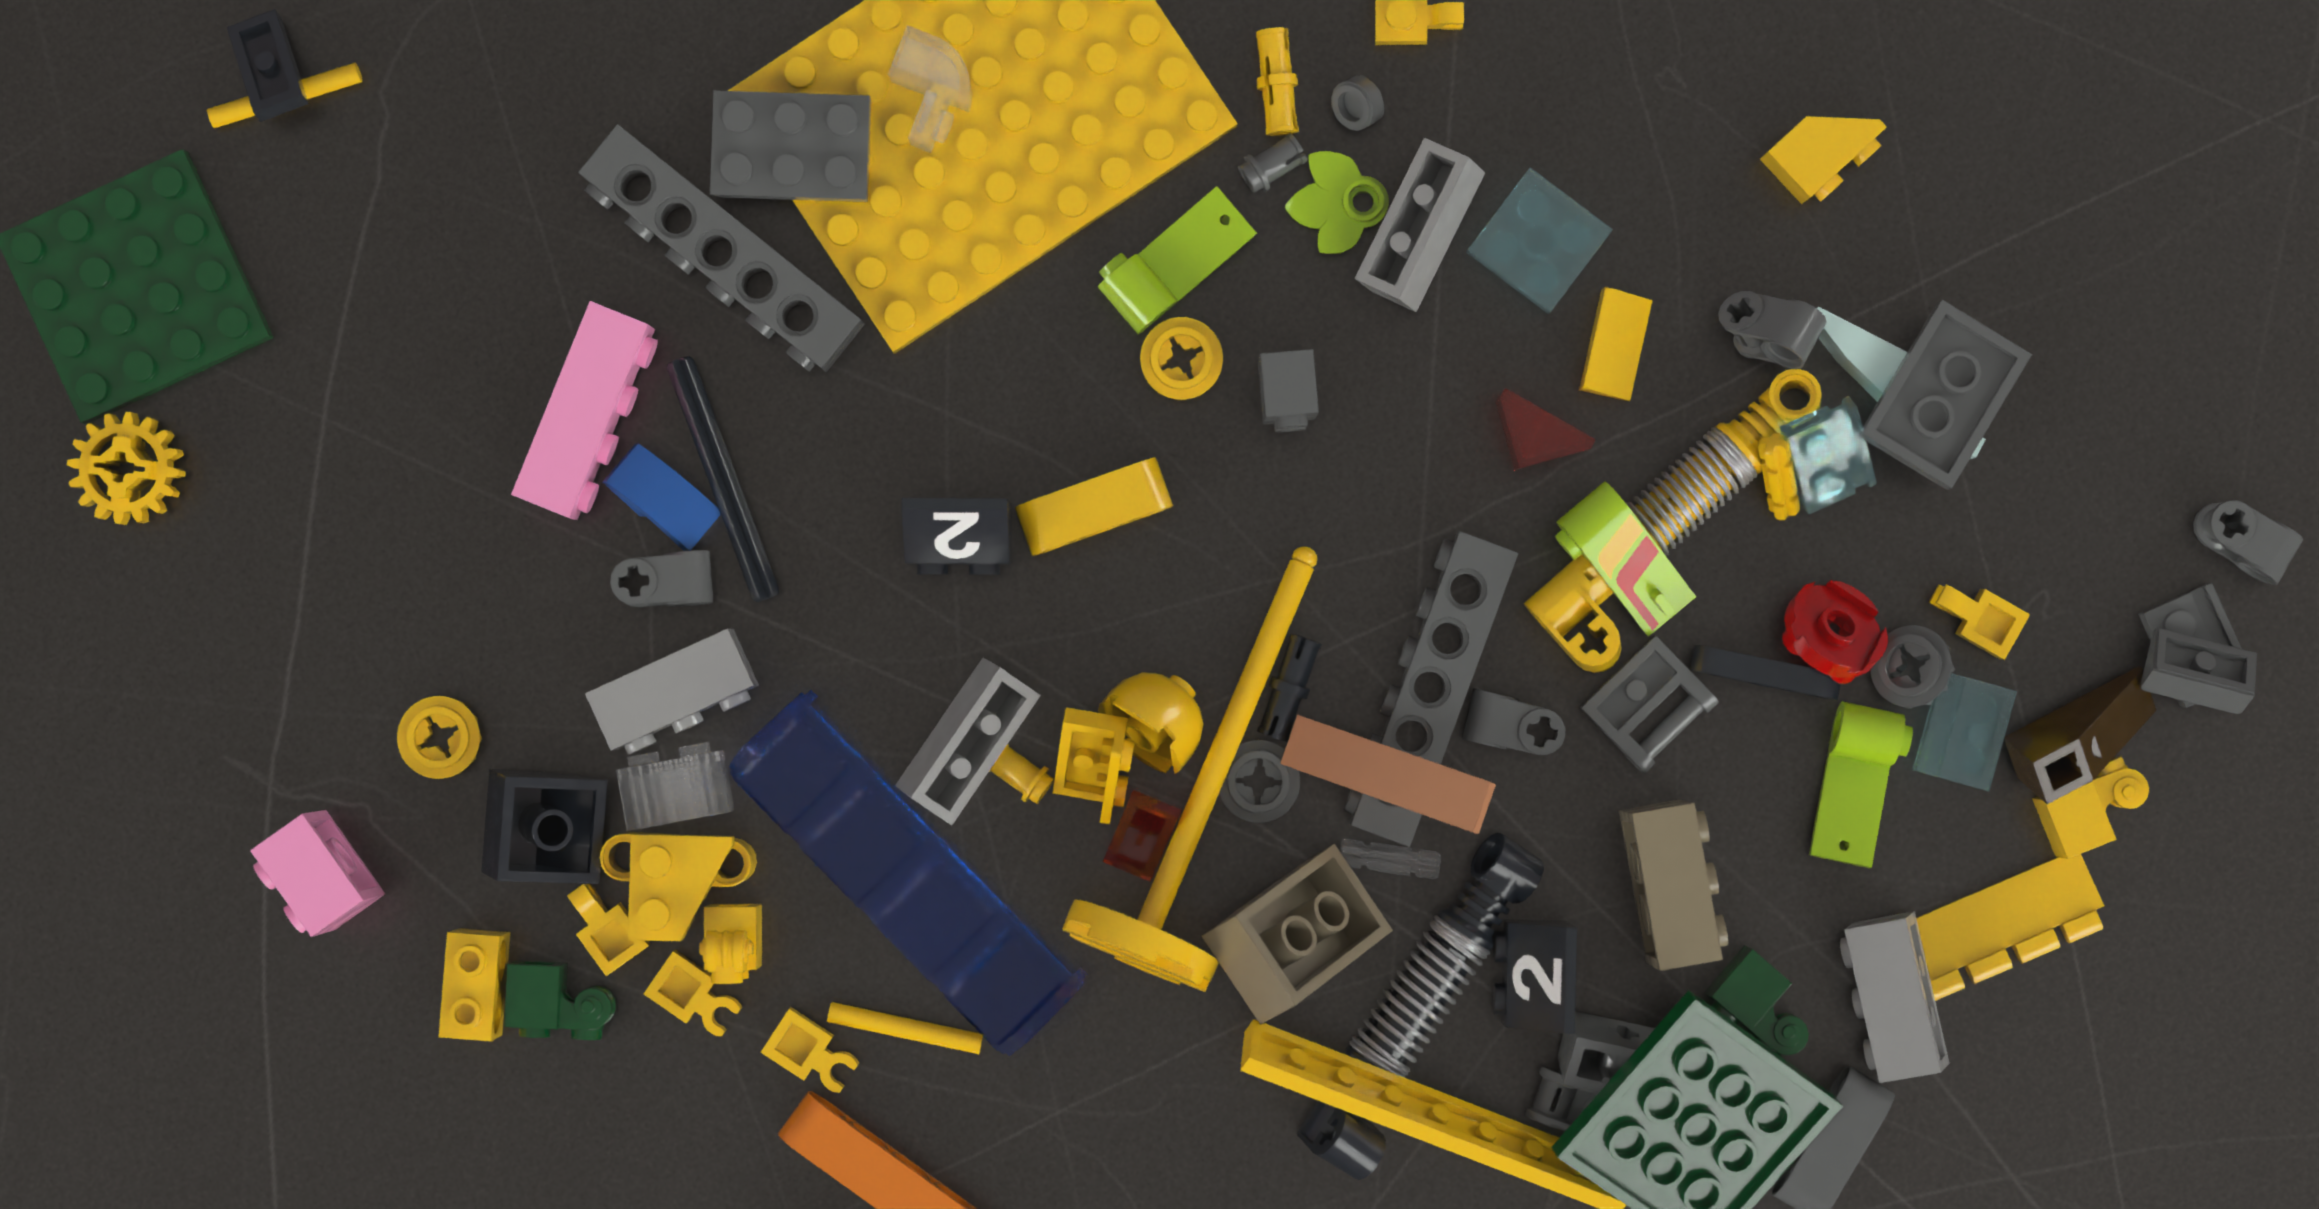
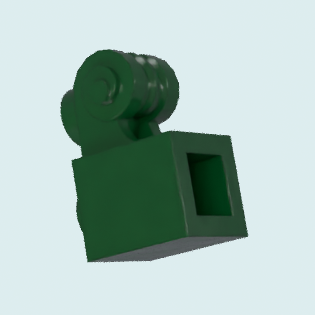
[1704,945,1809,1056]
[504,960,617,1040]

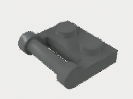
[1579,635,1719,775]

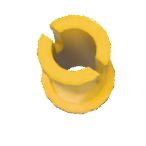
[989,744,1054,804]

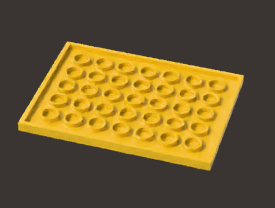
[728,0,1238,354]

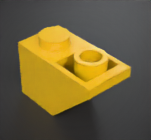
[1760,116,1887,204]

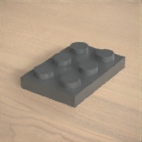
[710,91,871,202]
[1857,300,2032,490]

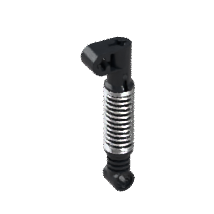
[1296,833,1544,1180]

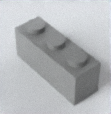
[1355,138,1485,312]
[585,628,759,755]
[895,658,1041,825]
[1840,911,1949,1083]

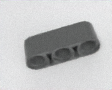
[1772,1066,1895,1209]

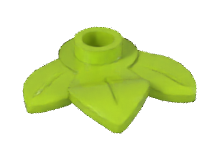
[1285,151,1389,254]

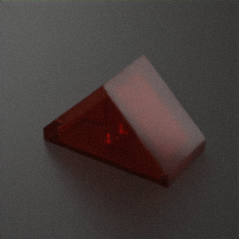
[1495,388,1596,471]
[1103,788,1182,882]

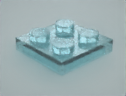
[1466,167,1613,314]

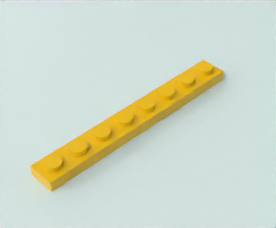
[1240,1019,1626,1209]

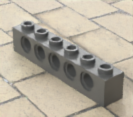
[578,124,865,372]
[1344,531,1519,847]

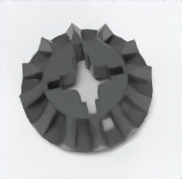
[1870,625,1955,709]
[1219,740,1300,823]

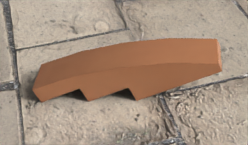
[1280,715,1496,834]

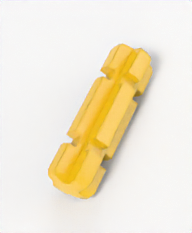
[1758,433,1800,520]

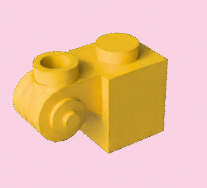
[2033,756,2149,859]
[699,904,762,984]

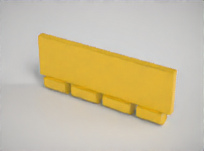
[1916,854,2104,1001]

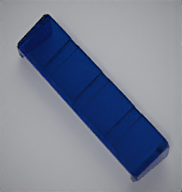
[728,690,1088,1056]

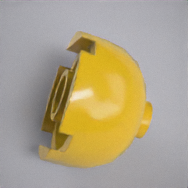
[1098,672,1203,774]

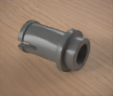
[1238,133,1307,193]

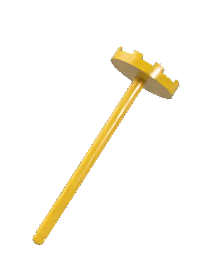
[1062,546,1318,992]

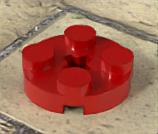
[1782,580,1888,684]

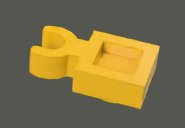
[644,950,743,1037]
[761,1007,859,1093]

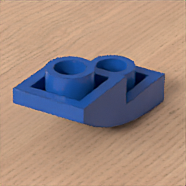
[603,443,721,551]

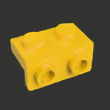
[1053,707,1135,824]

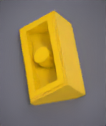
[1579,287,1652,401]

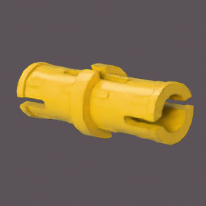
[1255,27,1299,136]

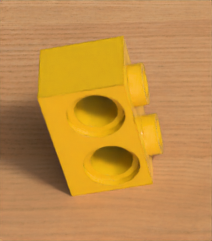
[438,928,511,1041]

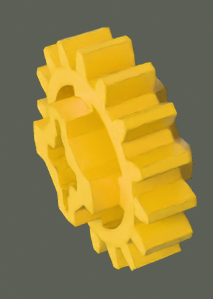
[67,412,186,525]

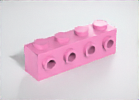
[511,301,658,520]

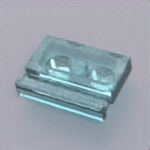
[1780,396,1877,514]
[1913,673,2017,791]

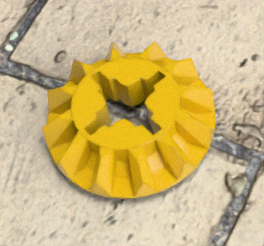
[1140,317,1223,400]
[397,696,482,779]

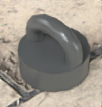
[1331,75,1385,131]

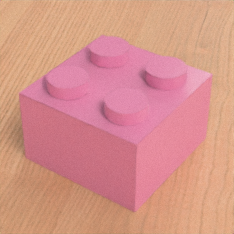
[250,810,385,937]

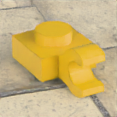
[1375,0,1464,45]
[1928,584,2030,660]
[567,883,651,976]

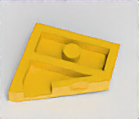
[628,834,734,941]

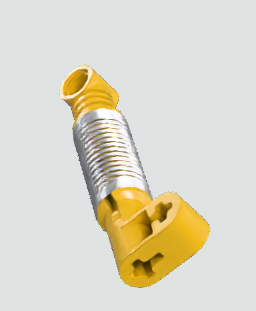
[1523,369,1822,673]

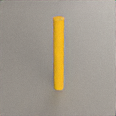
[207,62,362,128]
[827,1002,984,1054]

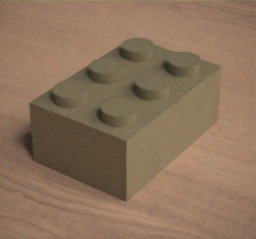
[1619,799,1728,971]
[1201,844,1393,1025]

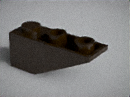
[2003,666,2157,804]

